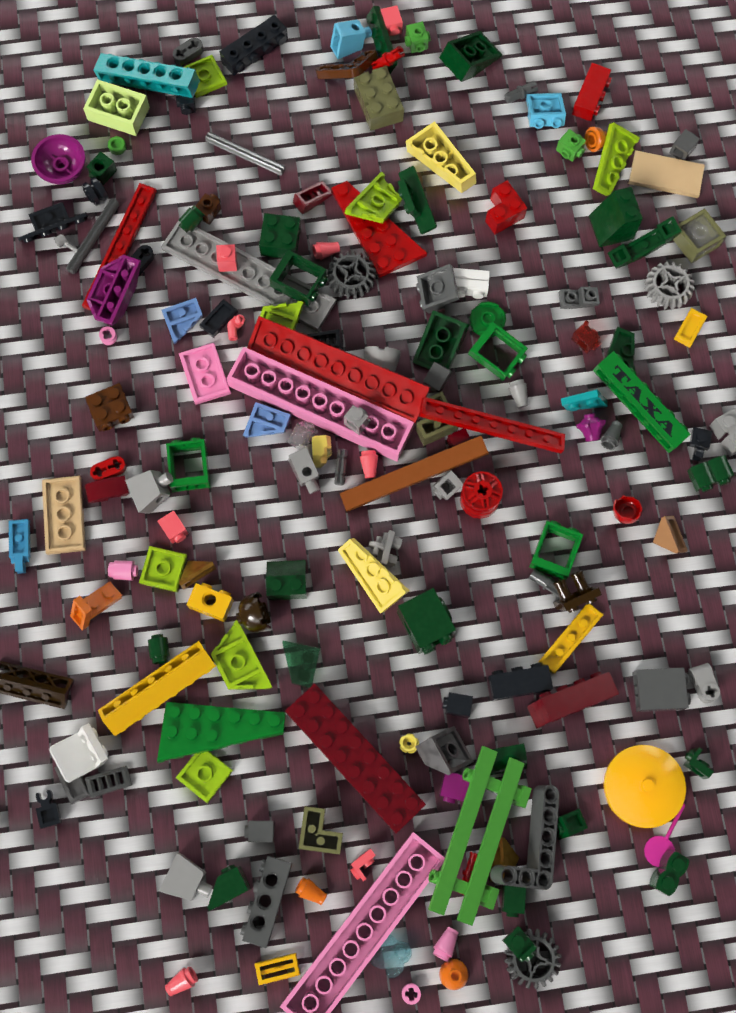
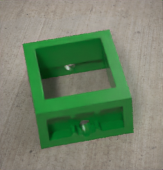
[468,321,528,381]
[166,438,211,492]
[529,520,583,581]

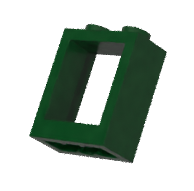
[269,250,328,307]

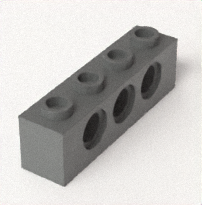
[240,856,292,948]

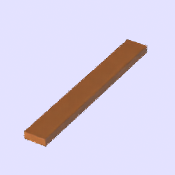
[339,436,489,512]

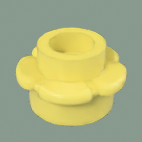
[399,734,419,754]

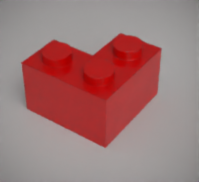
[485,180,527,235]

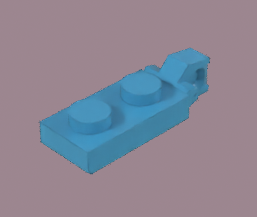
[9,519,30,574]

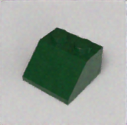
[266,560,307,600]
[208,865,252,911]

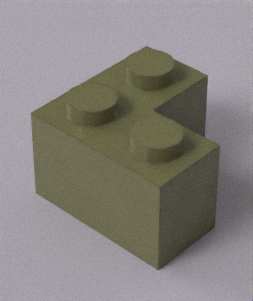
[415,392,458,446]
[299,806,343,855]

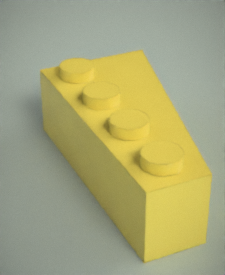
[406,121,476,193]

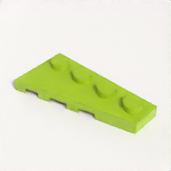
[593,122,640,196]

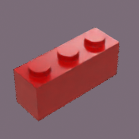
[571,63,612,121]

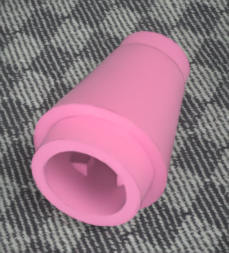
[433,927,459,962]

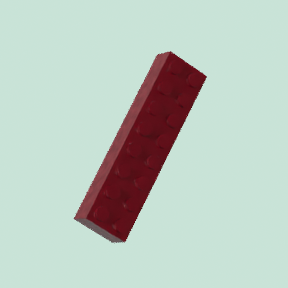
[285,683,426,834]

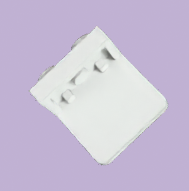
[49,723,108,783]

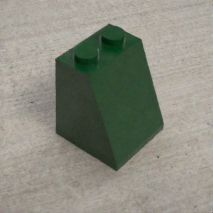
[589,187,643,248]

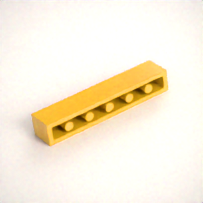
[98,641,216,736]

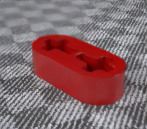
[90,456,127,481]

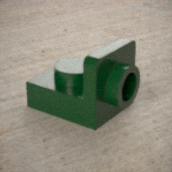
[684,747,714,780]
[557,808,588,840]
[502,926,537,962]

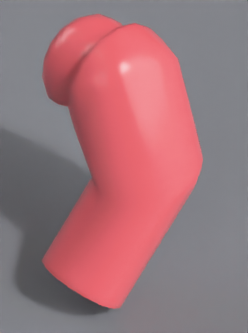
[227,314,245,341]

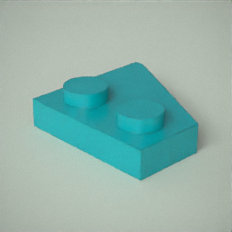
[561,390,608,411]

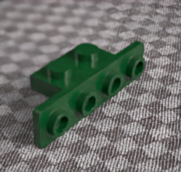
[398,166,437,235]

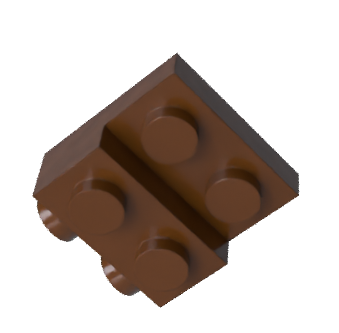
[85,383,134,432]

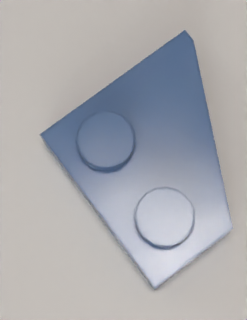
[162,298,203,344]
[243,402,291,438]

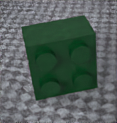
[259,213,301,258]

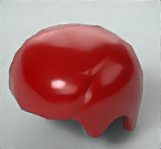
[613,495,642,524]

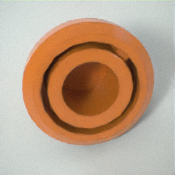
[584,127,607,152]
[439,959,469,990]

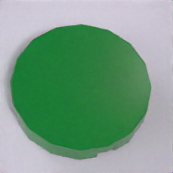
[469,301,506,337]

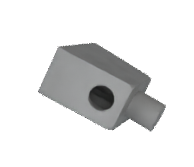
[288,447,320,494]
[125,470,173,514]
[159,853,213,901]

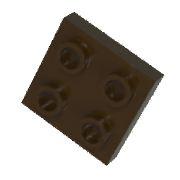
[553,570,602,613]

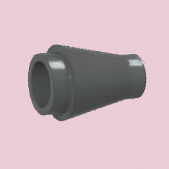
[601,421,622,450]

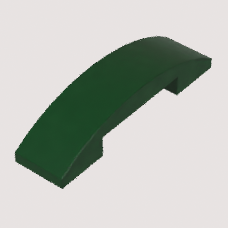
[608,216,682,269]

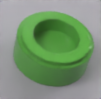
[108,136,126,155]

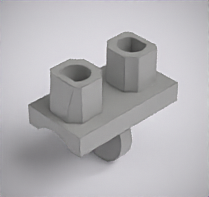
[368,530,402,567]

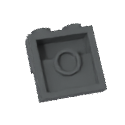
[416,264,459,314]

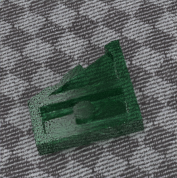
[282,641,320,688]

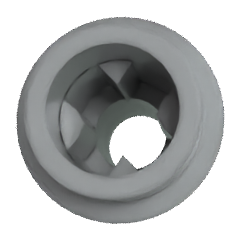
[509,379,528,408]

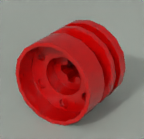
[460,471,503,519]

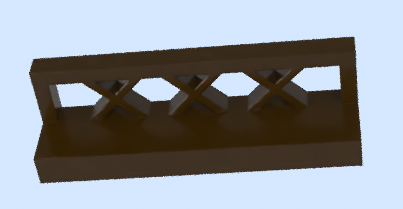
[0,661,74,709]

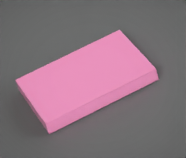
[179,343,231,405]

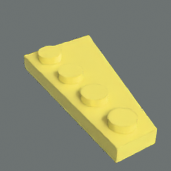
[338,538,410,613]

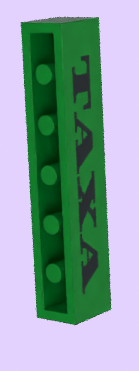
[593,351,691,453]

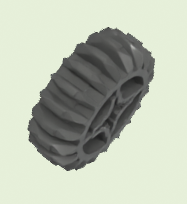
[327,251,376,299]
[504,928,562,989]

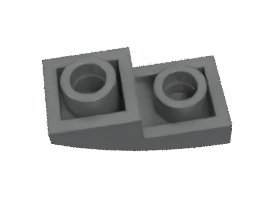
[558,287,600,309]

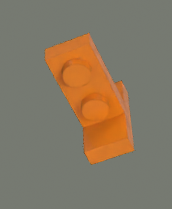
[70,581,122,631]

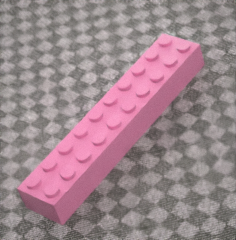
[227,347,414,462]
[280,832,445,1013]

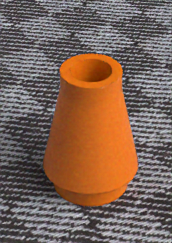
[295,877,327,905]

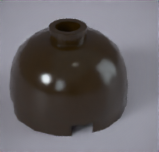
[236,592,271,632]

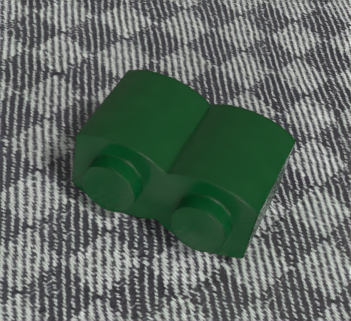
[687,455,734,493]
[649,849,689,896]

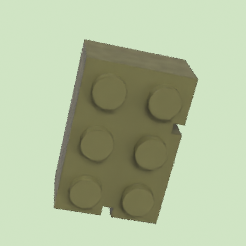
[354,66,404,131]

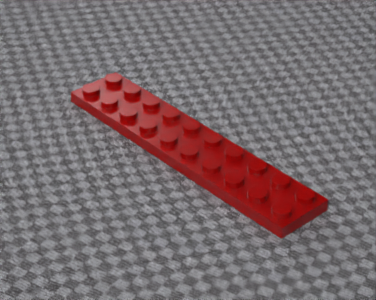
[247,316,431,423]

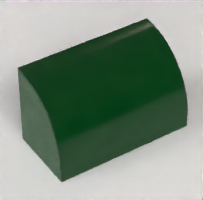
[490,743,527,776]

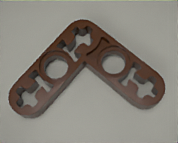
[315,50,378,79]

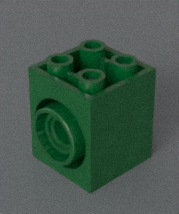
[397,588,456,655]

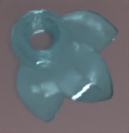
[371,935,412,978]

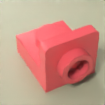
[350,848,376,881]

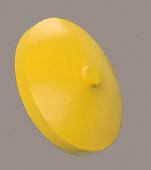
[603,745,686,828]

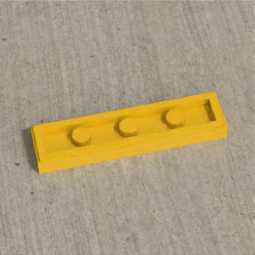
[538,604,603,674]

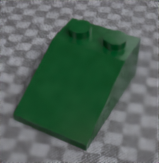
[439,31,502,82]
[412,310,470,370]

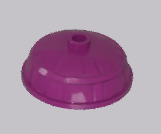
[31,134,86,185]

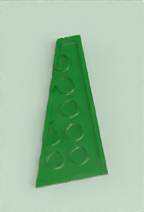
[157,702,286,763]

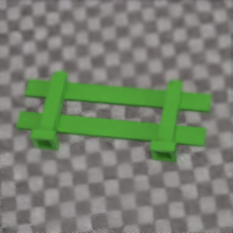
[428,746,532,926]

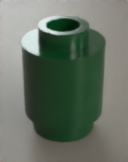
[179,205,205,233]
[148,634,170,664]

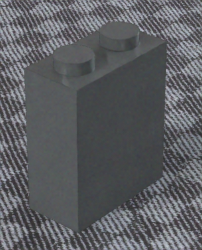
[632,668,691,712]

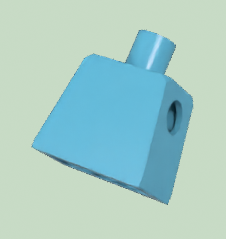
[330,20,372,59]

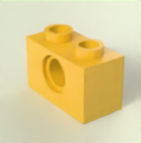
[186,583,234,622]

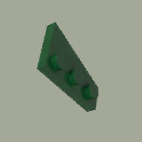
[605,327,635,371]

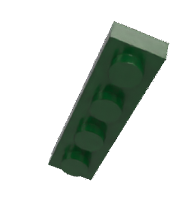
[366,6,398,74]

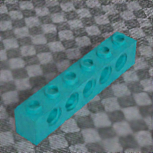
[93,53,200,98]

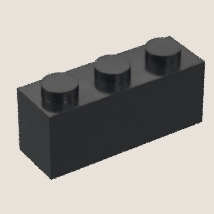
[487,663,553,702]

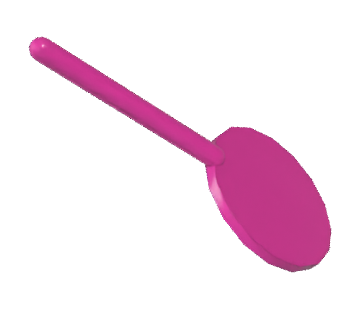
[644,804,685,867]

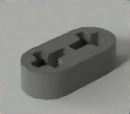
[173,38,203,65]

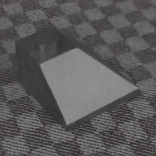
[415,726,474,775]

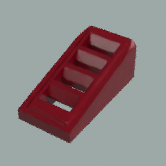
[293,181,333,214]

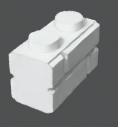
[453,268,490,299]

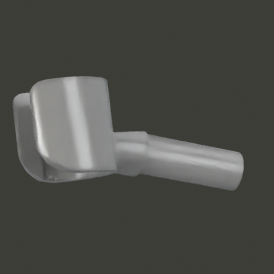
[54,234,78,253]

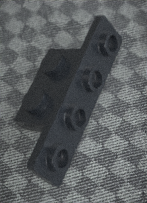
[18,202,88,243]

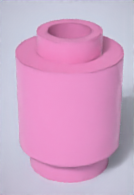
[108,560,138,581]

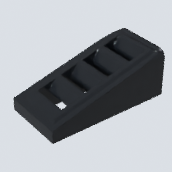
[305,329,344,350]

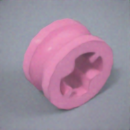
[99,326,117,345]
[402,983,421,1005]

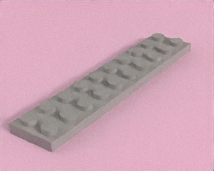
[161,220,336,331]

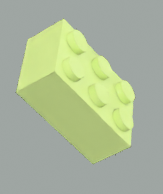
[83,79,150,136]

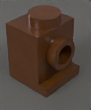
[195,193,221,225]

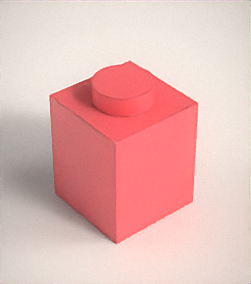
[381,5,403,36]
[216,244,237,272]
[158,511,189,544]

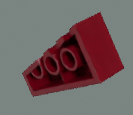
[527,671,619,729]

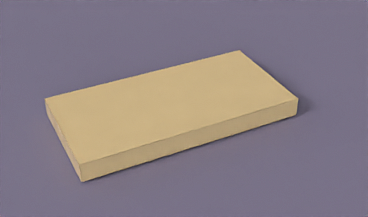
[628,150,705,198]
[42,476,86,555]

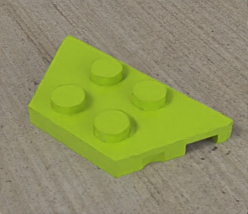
[345,172,402,224]
[260,301,304,330]
[211,620,273,690]

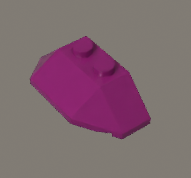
[86,255,141,326]

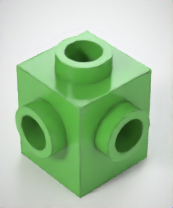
[405,21,431,53]
[556,129,586,162]

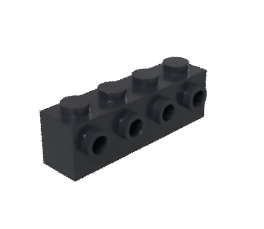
[219,14,288,76]

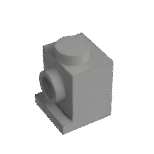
[344,405,371,435]
[433,470,463,500]

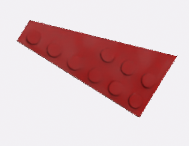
[331,181,427,278]

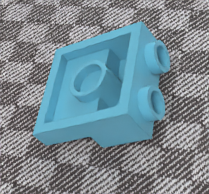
[526,93,566,129]

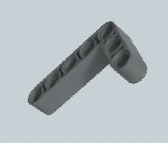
[490,785,559,890]

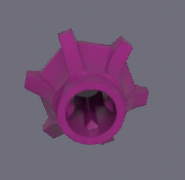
[576,413,606,441]

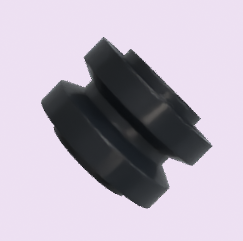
[82,177,108,206]

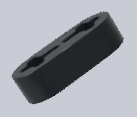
[131,245,154,275]

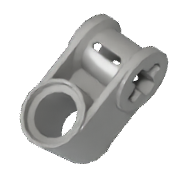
[688,663,720,703]

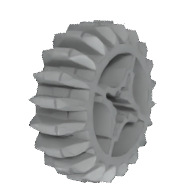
[644,261,695,310]

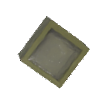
[673,208,726,264]

